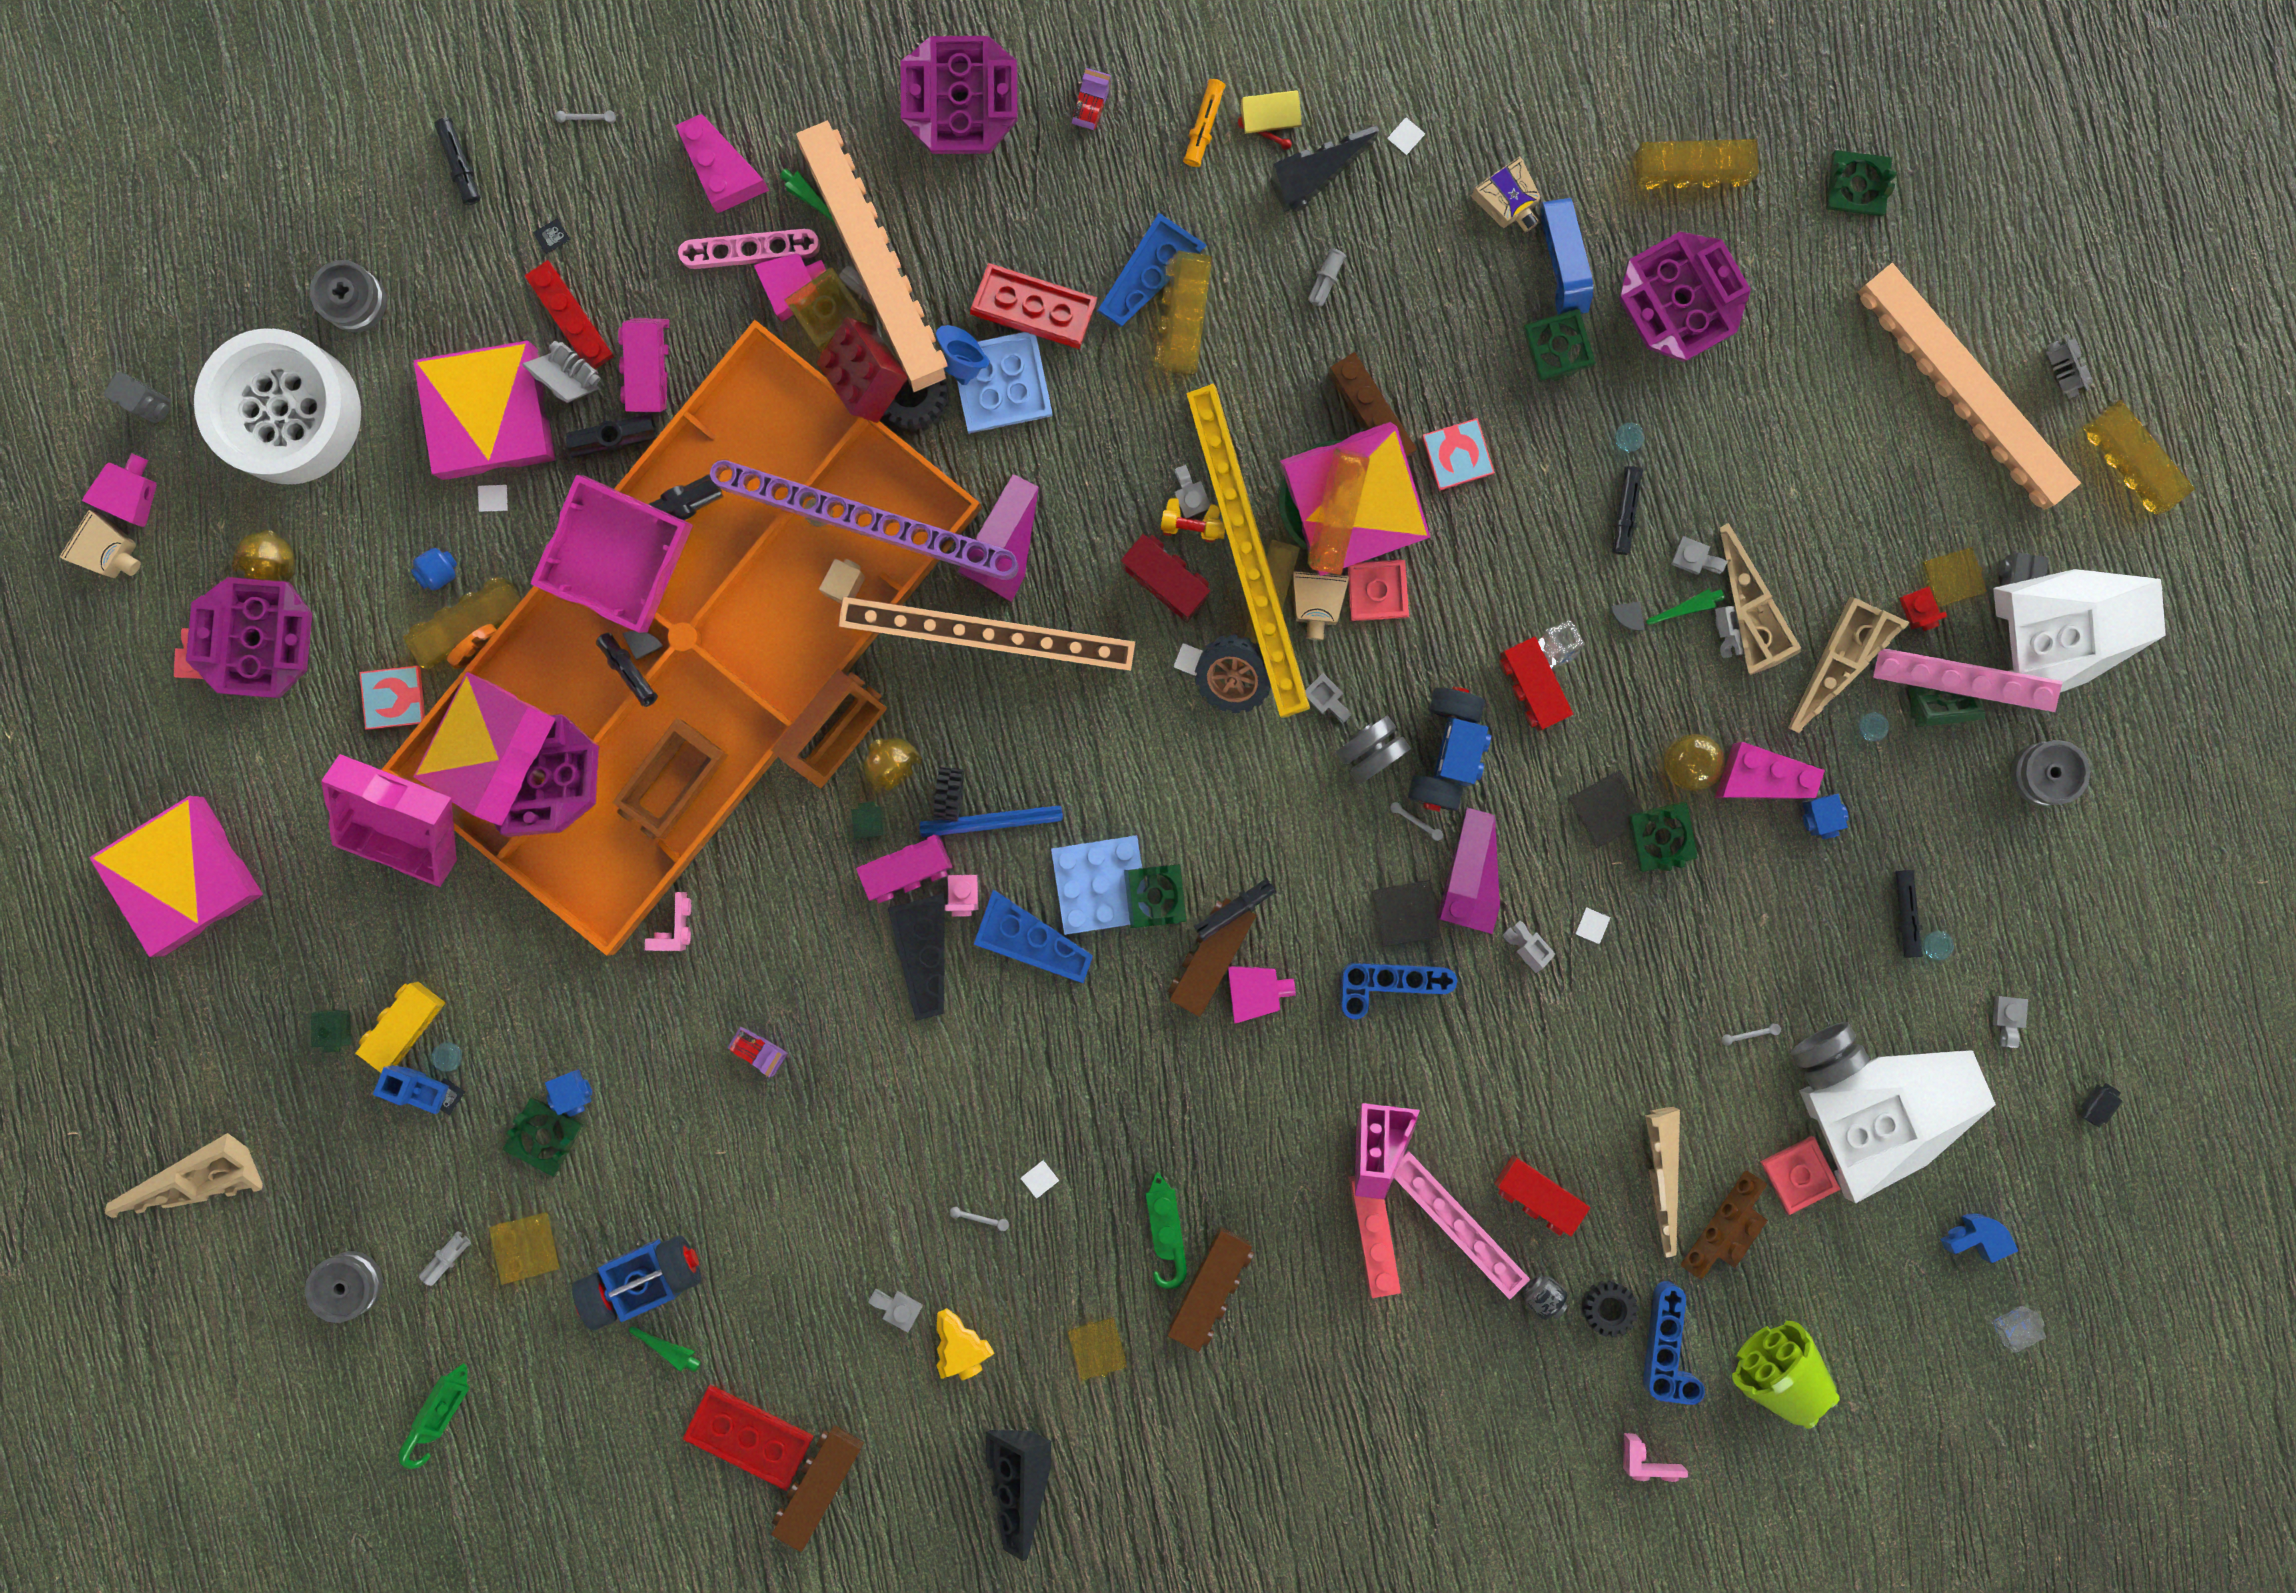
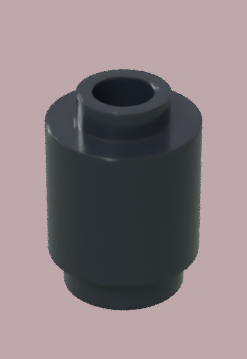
[2079,1083,2123,1128]

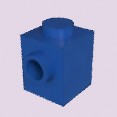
[1802,794,1849,840]
[545,1069,592,1117]

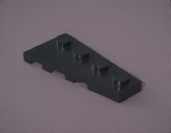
[888,893,945,1021]

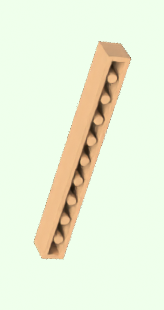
[796,120,948,392]
[1857,263,2081,510]
[838,597,1135,671]

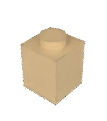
[819,559,866,604]

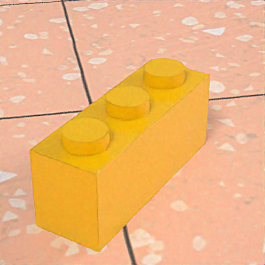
[355,982,445,1073]

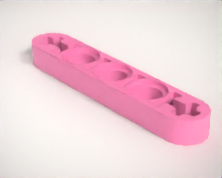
[678,229,820,269]

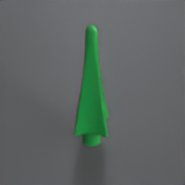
[779,168,836,225]
[1646,588,1725,625]
[628,1326,701,1373]

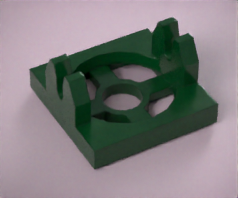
[1826,150,1897,216]
[1522,309,1596,382]
[1907,685,1986,727]
[1628,801,1698,872]
[1124,864,1187,928]
[502,1097,584,1177]

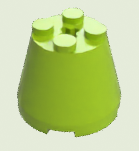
[1732,1321,1839,1429]

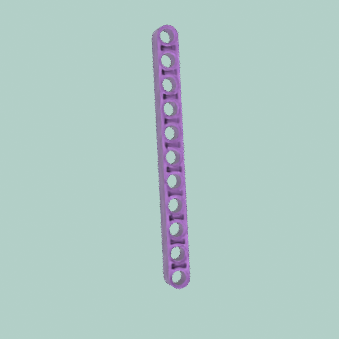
[710,460,1019,580]

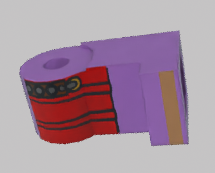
[1072,68,1111,131]
[728,1027,788,1077]

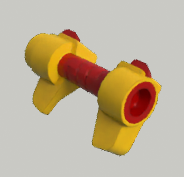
[1161,498,1225,543]

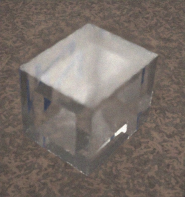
[1539,620,1585,669]
[1991,1305,2047,1353]

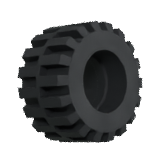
[883,360,949,432]

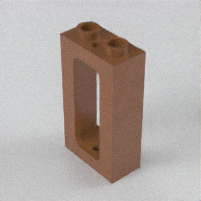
[771,669,887,789]
[612,718,728,839]

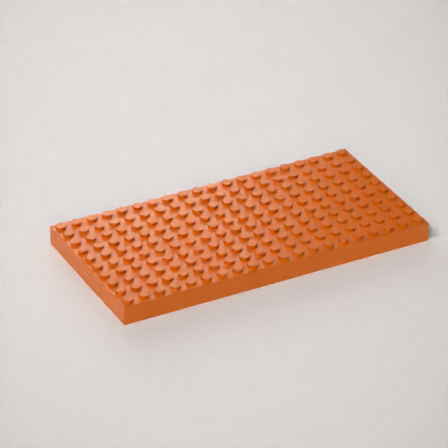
[381,320,982,956]

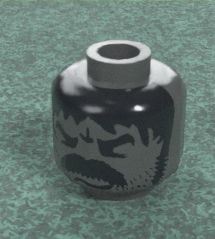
[1523,1276,1568,1320]

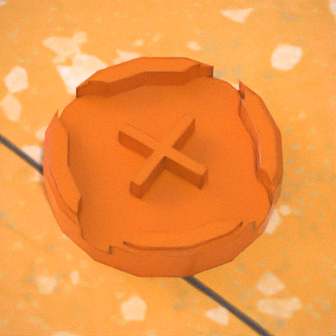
[446,624,497,669]

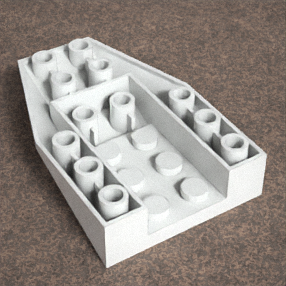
[1993,569,2166,707]
[1799,1050,1996,1203]

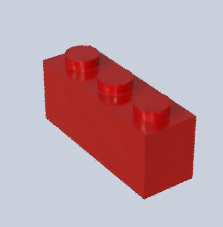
[1499,636,1574,732]
[1494,1155,1591,1237]

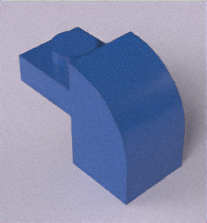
[373,1065,449,1114]
[1940,1213,2018,1263]

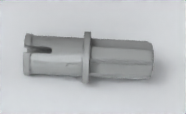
[1308,248,1346,307]
[839,266,874,307]
[419,1231,471,1286]

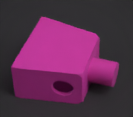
[754,254,829,322]
[82,453,157,528]
[1227,966,1296,1023]

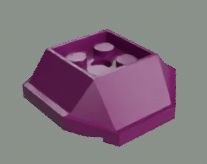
[900,36,1018,154]
[1618,232,1751,362]
[186,577,312,699]
[493,714,599,837]

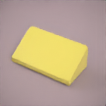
[1240,91,1302,134]

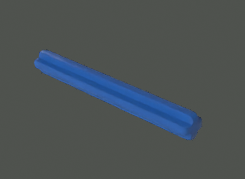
[919,806,1063,837]

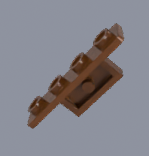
[1681,1171,1768,1280]

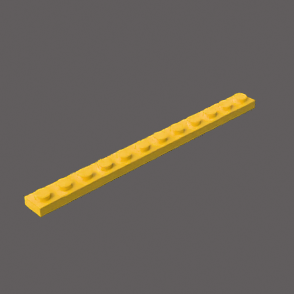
[1186,384,1310,718]

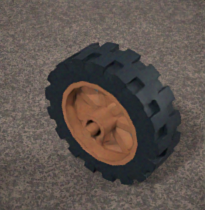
[1195,635,1271,713]

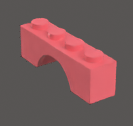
[1349,1176,1401,1298]

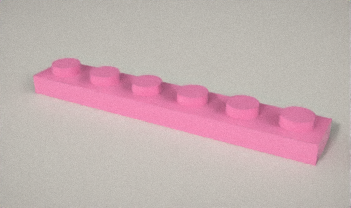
[1873,649,2062,712]
[1394,1151,1531,1300]

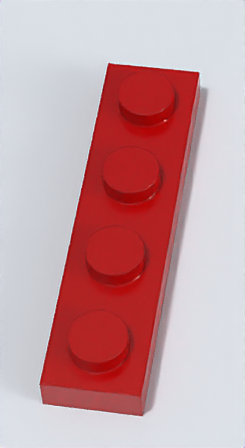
[524,260,615,369]

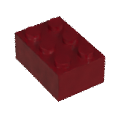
[816,316,908,423]
[1120,534,1211,624]

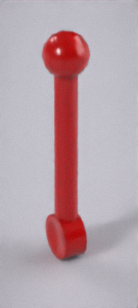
[1238,116,1292,150]

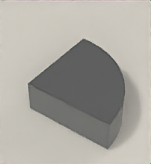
[1609,601,1645,631]
[623,630,664,660]

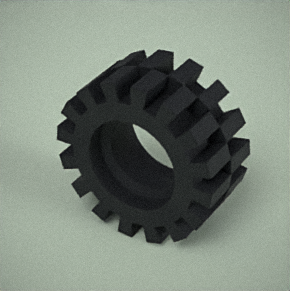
[934,767,964,821]
[1582,1280,1639,1337]

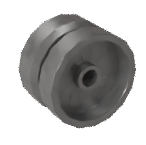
[310,260,387,332]
[1335,715,1411,785]
[2011,740,2091,806]
[1791,1022,1870,1090]
[305,1251,383,1323]

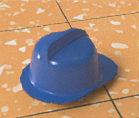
[936,325,990,385]

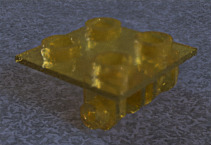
[489,1212,560,1285]

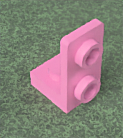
[945,875,978,917]
[645,892,691,951]
[1623,1433,1688,1482]

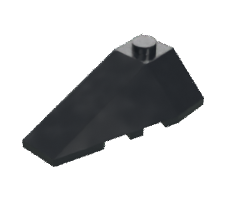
[1270,125,1379,213]
[986,1430,1051,1561]

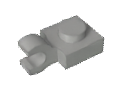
[1174,465,1210,519]
[1671,536,1727,575]
[1715,606,1744,658]
[1305,673,1351,724]
[1503,921,1555,973]
[1993,996,2028,1048]
[868,1289,923,1333]

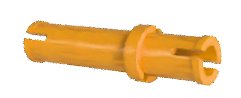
[1183,79,1226,167]

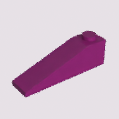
[958,474,1039,603]
[1436,807,1500,934]

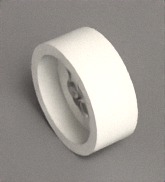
[194,329,361,484]

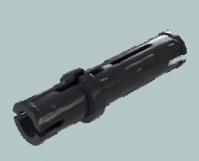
[434,117,481,205]
[1612,466,1643,555]
[596,632,658,707]
[1895,870,1923,958]
[1193,877,1277,942]

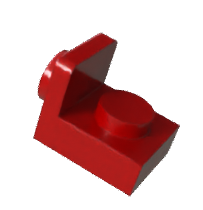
[1899,586,1947,632]

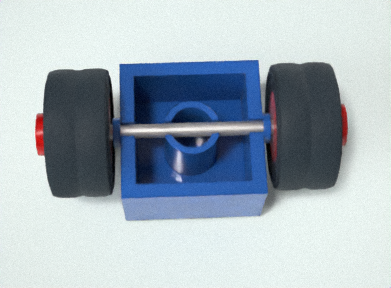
[1408,686,1491,812]
[572,1235,701,1331]

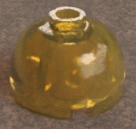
[232,530,295,581]
[1664,733,1725,791]
[863,738,923,794]

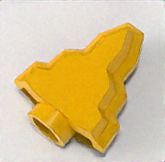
[936,1308,995,1380]

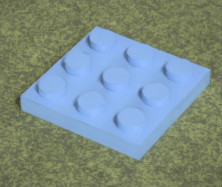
[957,332,1053,434]
[1051,835,1150,935]

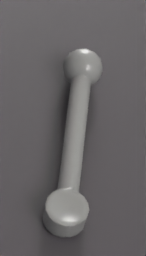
[555,110,616,124]
[1390,802,1443,841]
[1721,1024,1781,1046]
[950,1207,1009,1231]

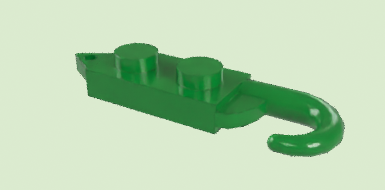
[1146,1172,1187,1289]
[398,1363,470,1469]

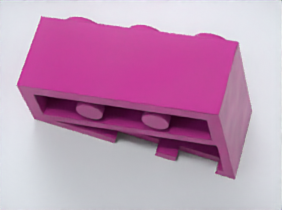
[675,114,769,214]
[618,318,669,412]
[1715,742,1825,799]
[856,835,953,904]
[1355,1103,1420,1199]

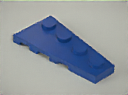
[1097,213,1207,327]
[974,889,1093,983]

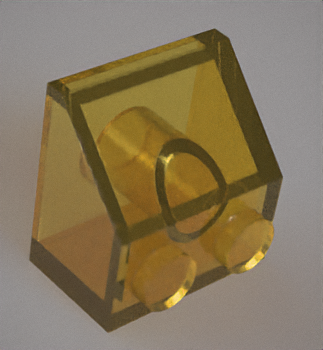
[784,267,869,353]

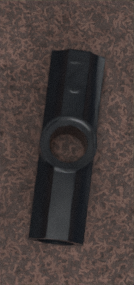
[565,414,658,458]
[648,474,724,521]

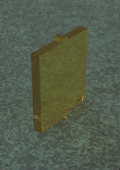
[1923,547,1987,607]
[1068,1317,1128,1380]

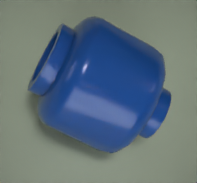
[411,548,457,591]

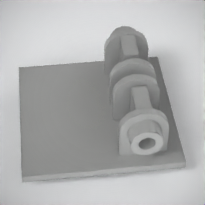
[2046,334,2093,399]
[522,341,601,403]

